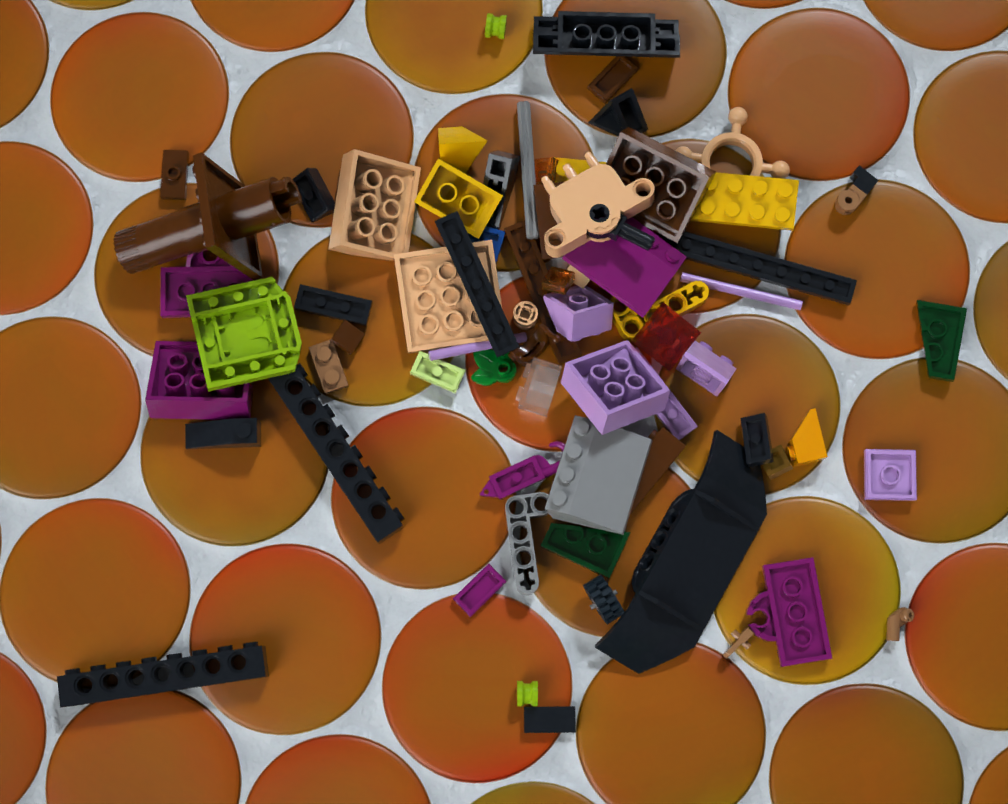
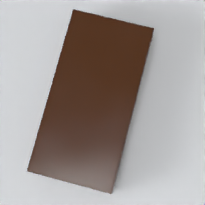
[587,56,638,104]

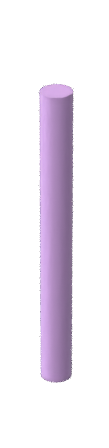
[428,332,527,361]

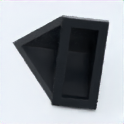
[588,88,649,136]

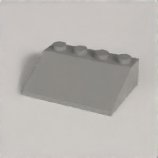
[545,415,652,535]

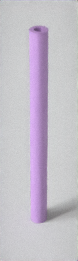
[680,272,803,310]

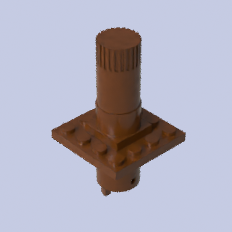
[113,152,302,281]

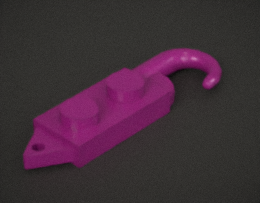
[480,441,565,500]

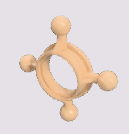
[675,107,790,179]

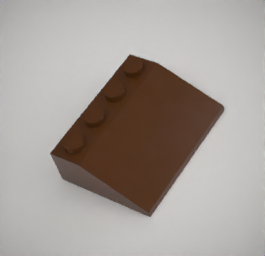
[606,127,716,243]

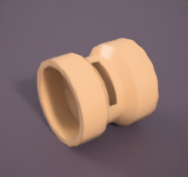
[513,301,538,330]

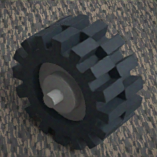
[583,574,624,624]

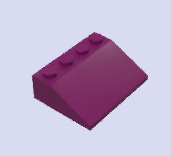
[562,216,686,317]
[145,341,254,420]

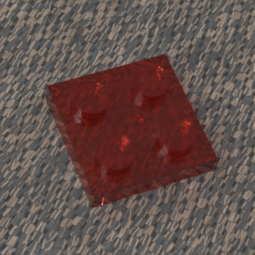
[631,302,701,371]

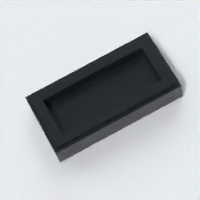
[524,706,576,733]

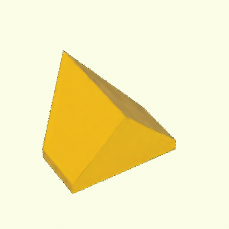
[438,126,488,174]

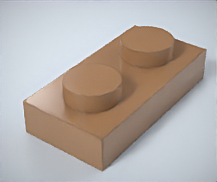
[309,340,349,395]

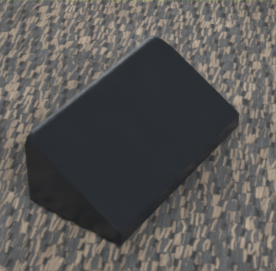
[292,168,335,223]

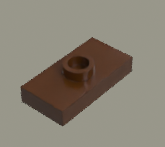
[160,150,189,200]

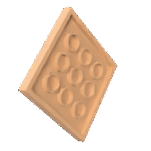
[394,240,502,353]

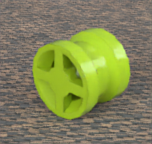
[485,13,507,39]
[517,681,538,706]

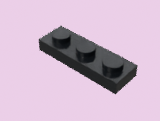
[294,284,373,326]

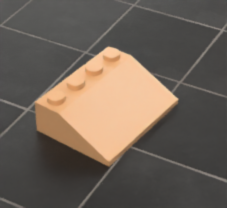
[328,149,421,261]

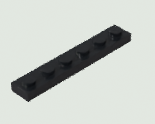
[435,211,520,358]

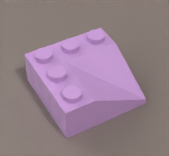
[561,340,670,435]

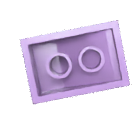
[676,341,737,397]

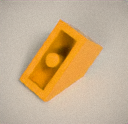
[786,408,828,466]

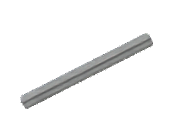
[517,101,539,239]

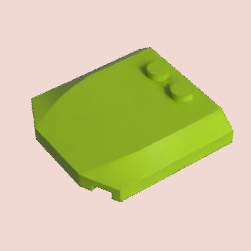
[186,277,302,392]

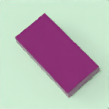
[453,564,507,617]

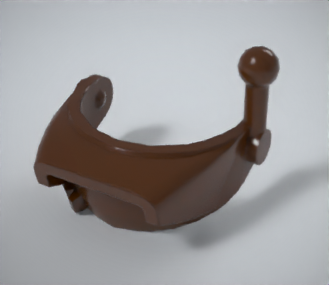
[507,324,560,366]

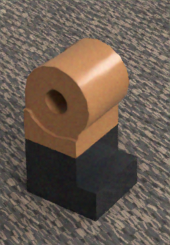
[835,165,879,215]

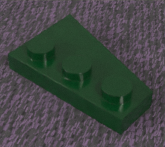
[916,300,967,382]
[540,523,631,579]

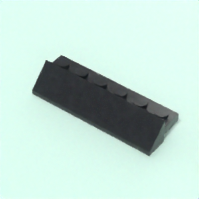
[533,11,680,58]

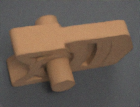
[723,627,754,658]

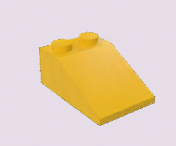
[414,158,503,239]

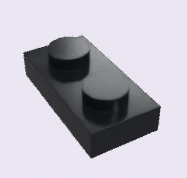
[740,413,774,467]

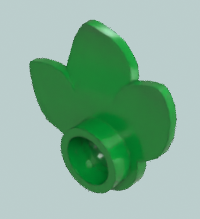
[471,349,517,386]

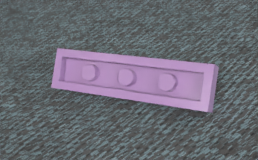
[635,347,698,440]

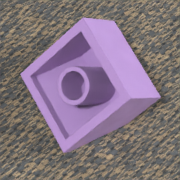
[543,285,614,341]

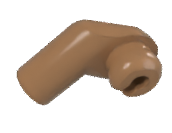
[886,607,914,641]

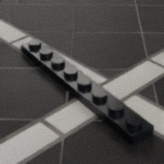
[662,232,857,305]

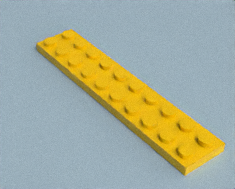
[550,157,799,231]

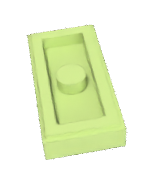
[410,351,466,394]

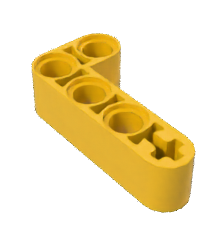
[610,281,709,342]

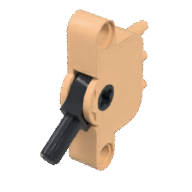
[541,152,655,258]

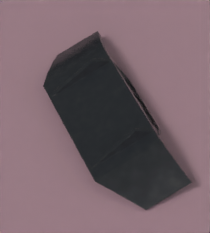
[595,430,767,674]

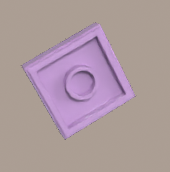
[864,449,917,501]

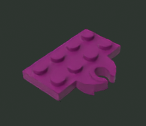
[160,250,259,318]
[746,557,832,667]

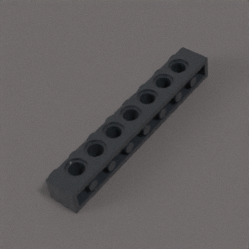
[268,363,405,544]
[57,641,269,708]

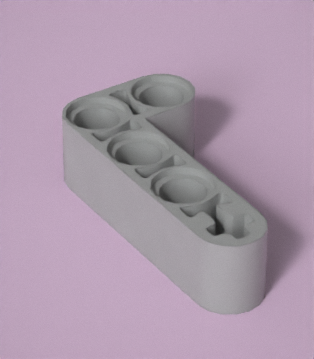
[505,492,549,595]

